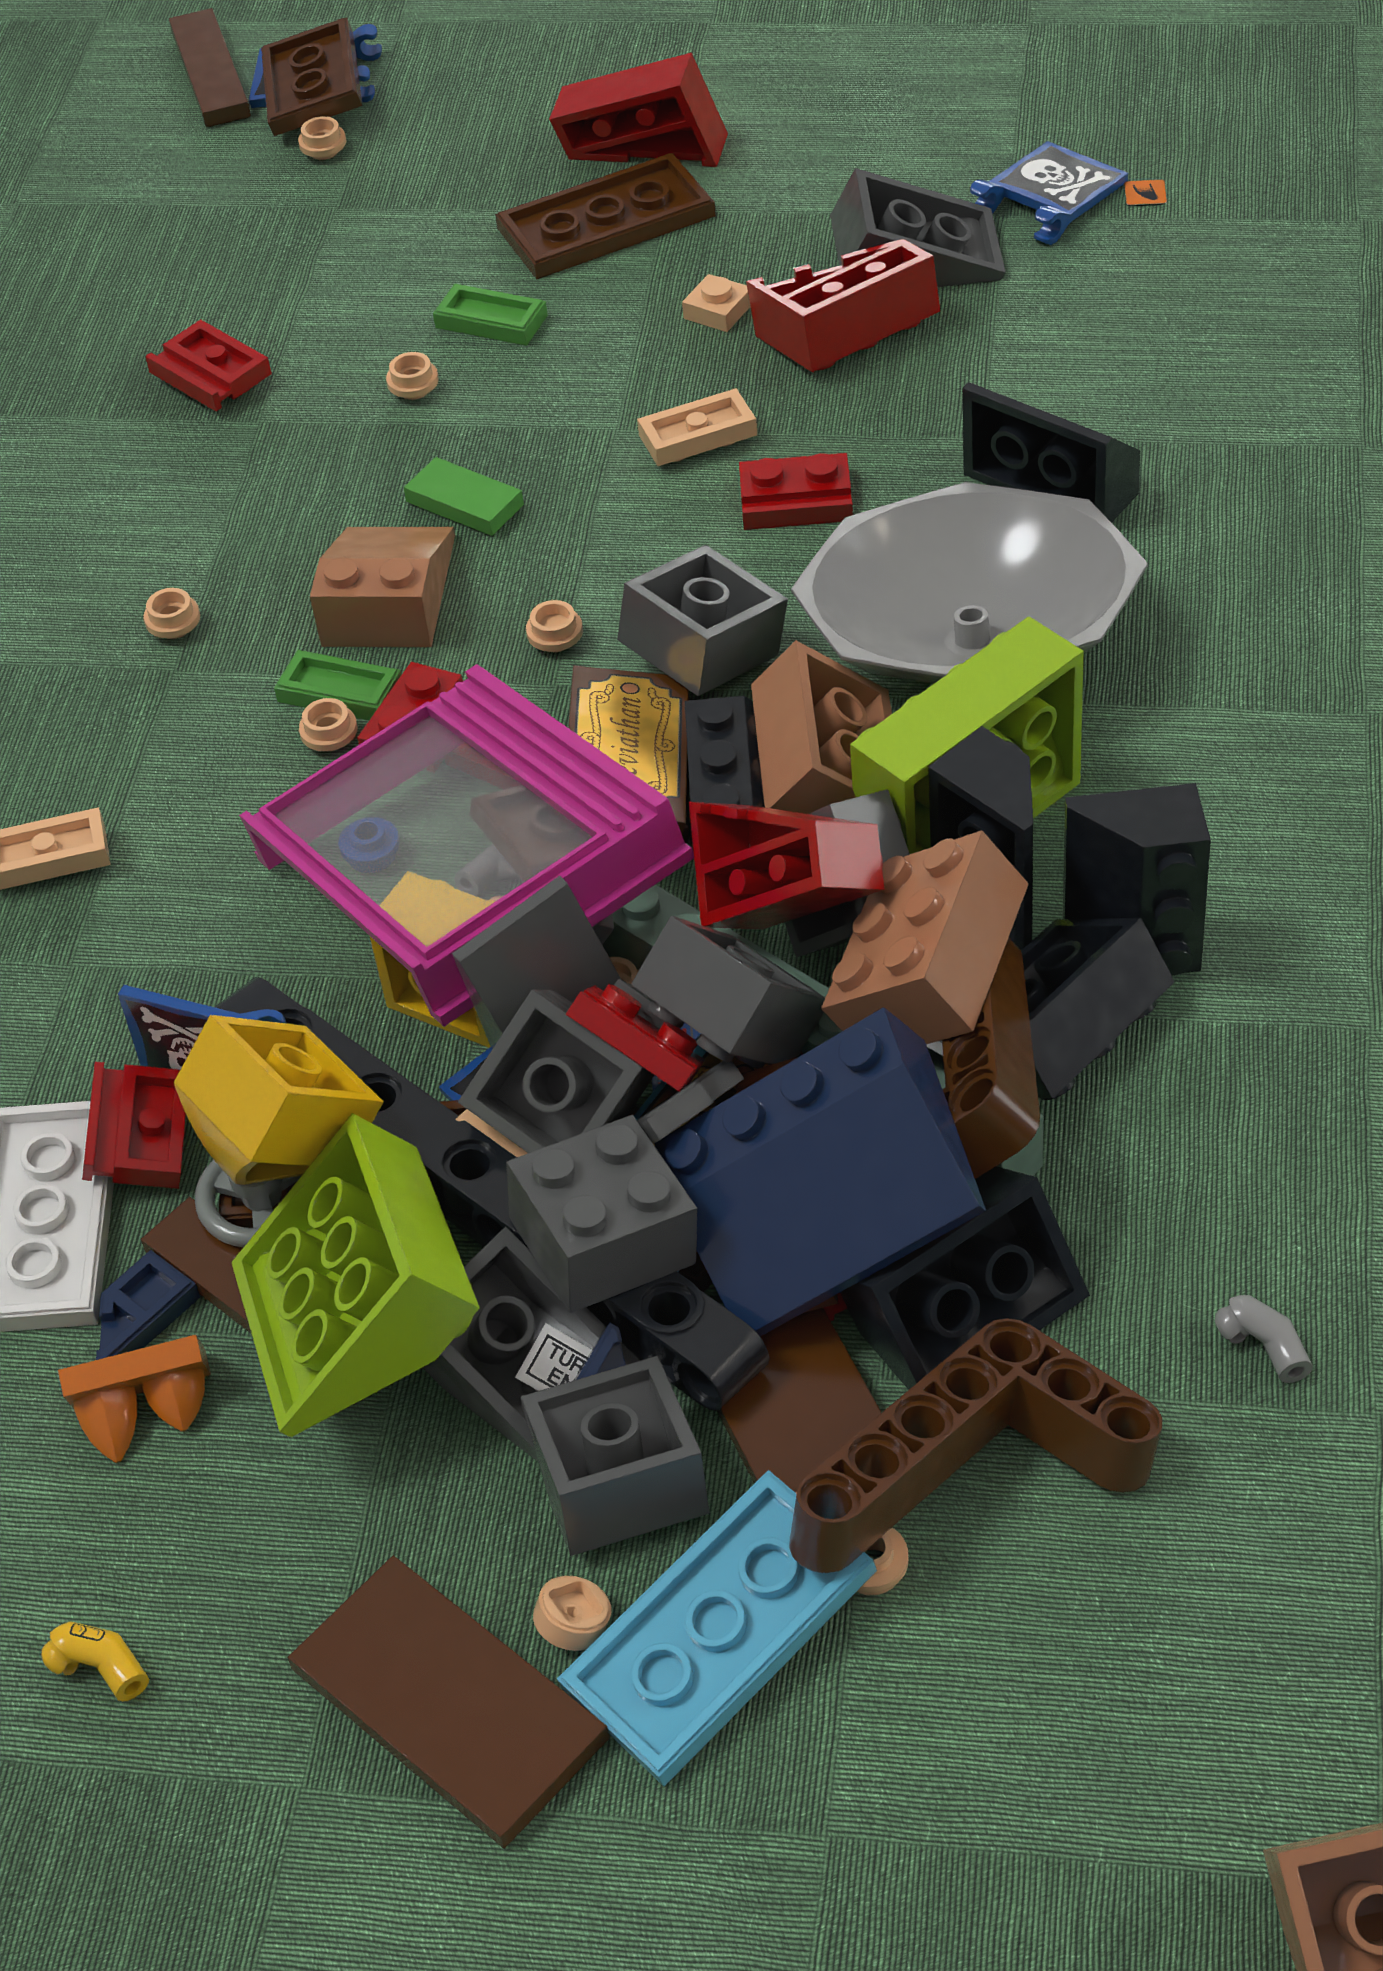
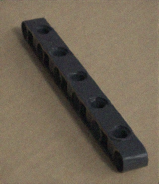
[215,977,770,1411]

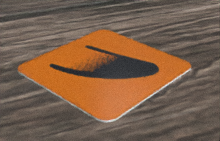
[1124,180,1167,205]

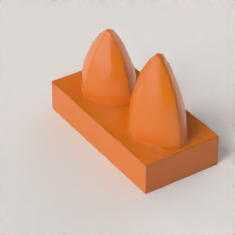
[58,1335,211,1463]

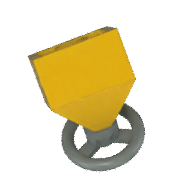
[174,1015,384,1248]

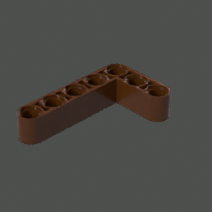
[942,937,1040,1179]
[789,1318,1162,1573]

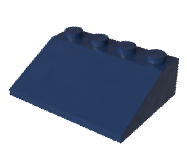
[655,1007,986,1337]

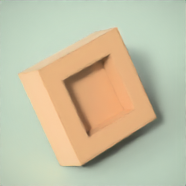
[682,274,750,332]

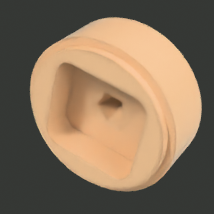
[533,1576,611,1651]

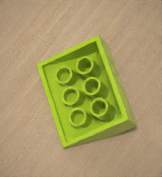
[850,616,1084,854]
[231,1113,480,1437]

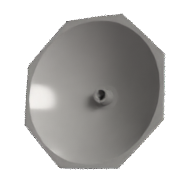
[791,482,1148,684]

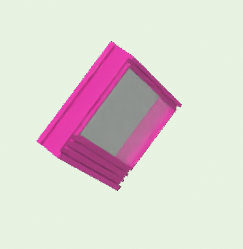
[239,664,694,1027]

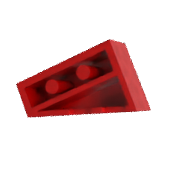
[549,52,728,167]
[746,239,940,372]
[689,801,885,930]

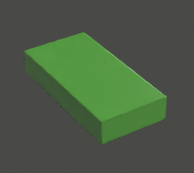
[433,284,548,346]
[403,457,524,536]
[274,650,402,721]

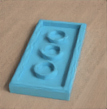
[557,1470,877,1786]

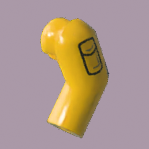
[41,1622,149,1702]

